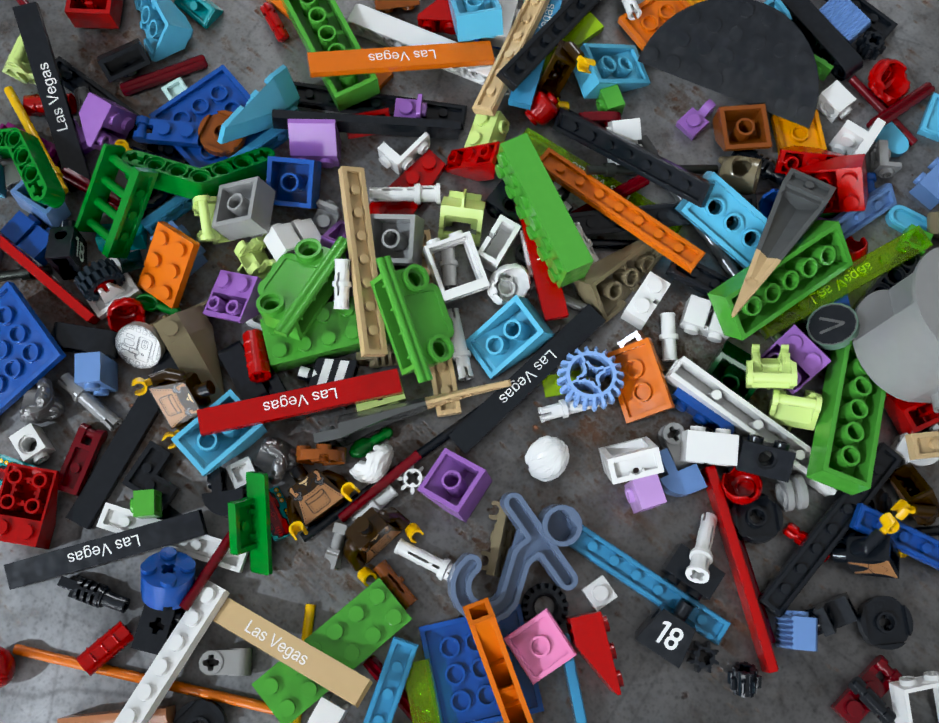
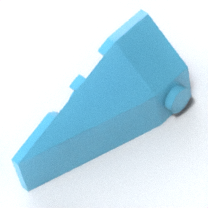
[134,0,193,62]
[217,65,300,144]

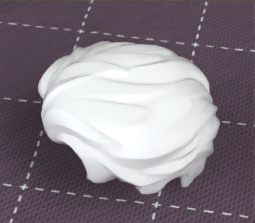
[487,263,531,305]
[525,436,570,482]
[349,444,394,484]

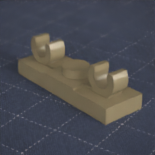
[481,501,515,577]

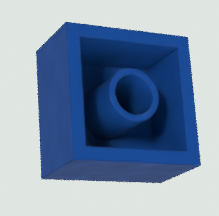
[266,156,322,209]

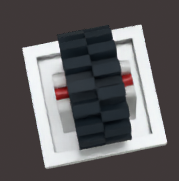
[74,258,142,320]

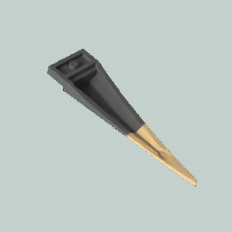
[731,168,837,318]
[313,379,512,448]

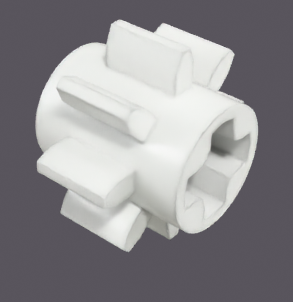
[396,465,426,495]

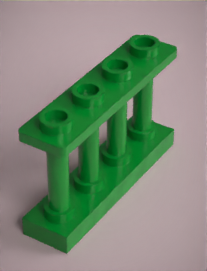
[75,143,159,258]

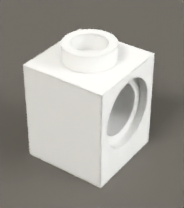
[816,80,856,123]
[9,423,56,465]

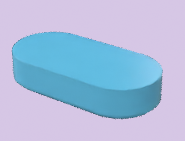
[875,121,909,157]
[885,205,927,233]

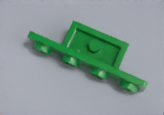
[228,471,273,576]

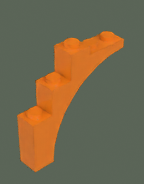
[462,597,534,723]

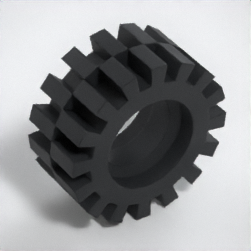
[521,583,569,626]

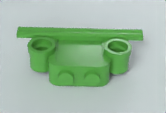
[256,236,348,341]
[370,255,454,384]

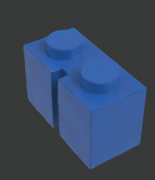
[0,210,50,266]

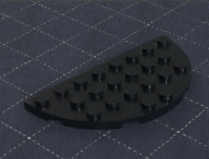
[638,0,819,128]

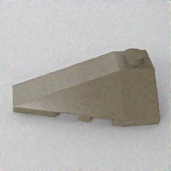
[574,239,663,323]
[153,305,225,408]

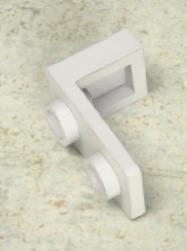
[377,132,430,175]

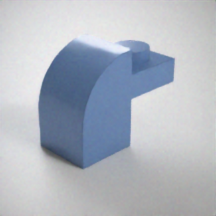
[659,448,707,497]

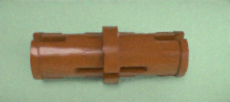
[373,559,418,610]

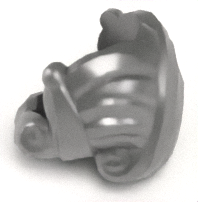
[19,378,64,424]
[254,437,298,485]

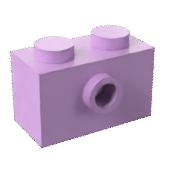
[624,474,667,514]

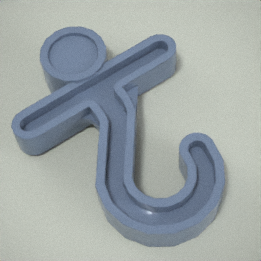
[447,492,583,622]

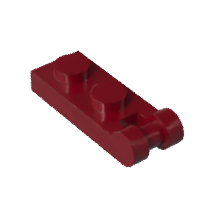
[58,423,108,496]
[831,655,903,723]

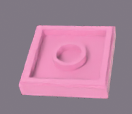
[503,608,578,685]

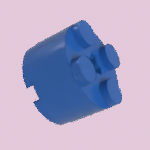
[140,547,196,611]

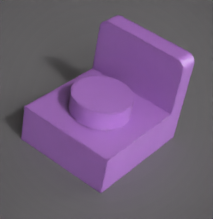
[394,94,427,118]

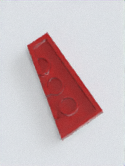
[369,149,446,214]

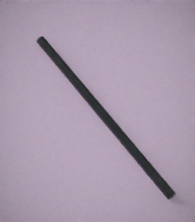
[300,404,481,542]

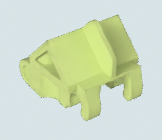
[2,34,36,85]
[438,189,486,247]
[192,195,235,244]
[234,233,276,280]
[746,344,798,390]
[768,389,822,432]

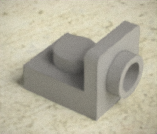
[869,139,902,178]
[312,199,342,236]

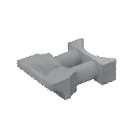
[324,522,349,570]

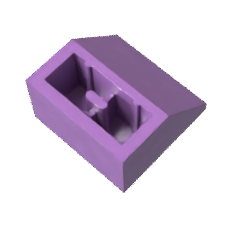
[79,92,137,151]
[202,270,262,324]
[761,324,831,395]

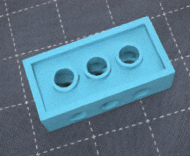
[675,171,767,269]

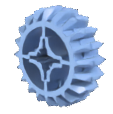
[557,346,624,412]

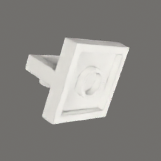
[827,118,886,155]

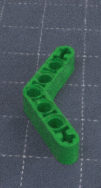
[0,127,65,209]
[121,147,275,199]

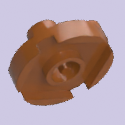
[198,110,247,157]
[296,444,347,466]

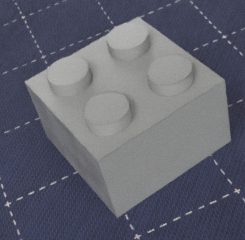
[211,176,276,241]
[370,214,425,267]

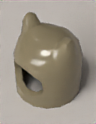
[718,155,762,195]

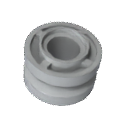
[775,473,809,512]

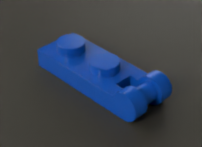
[133,115,201,148]
[671,387,735,434]

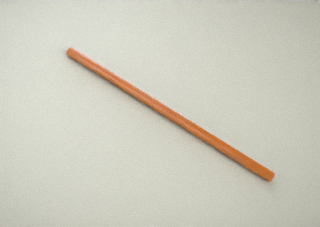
[12,644,274,715]

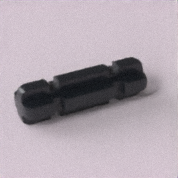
[848,676,896,723]

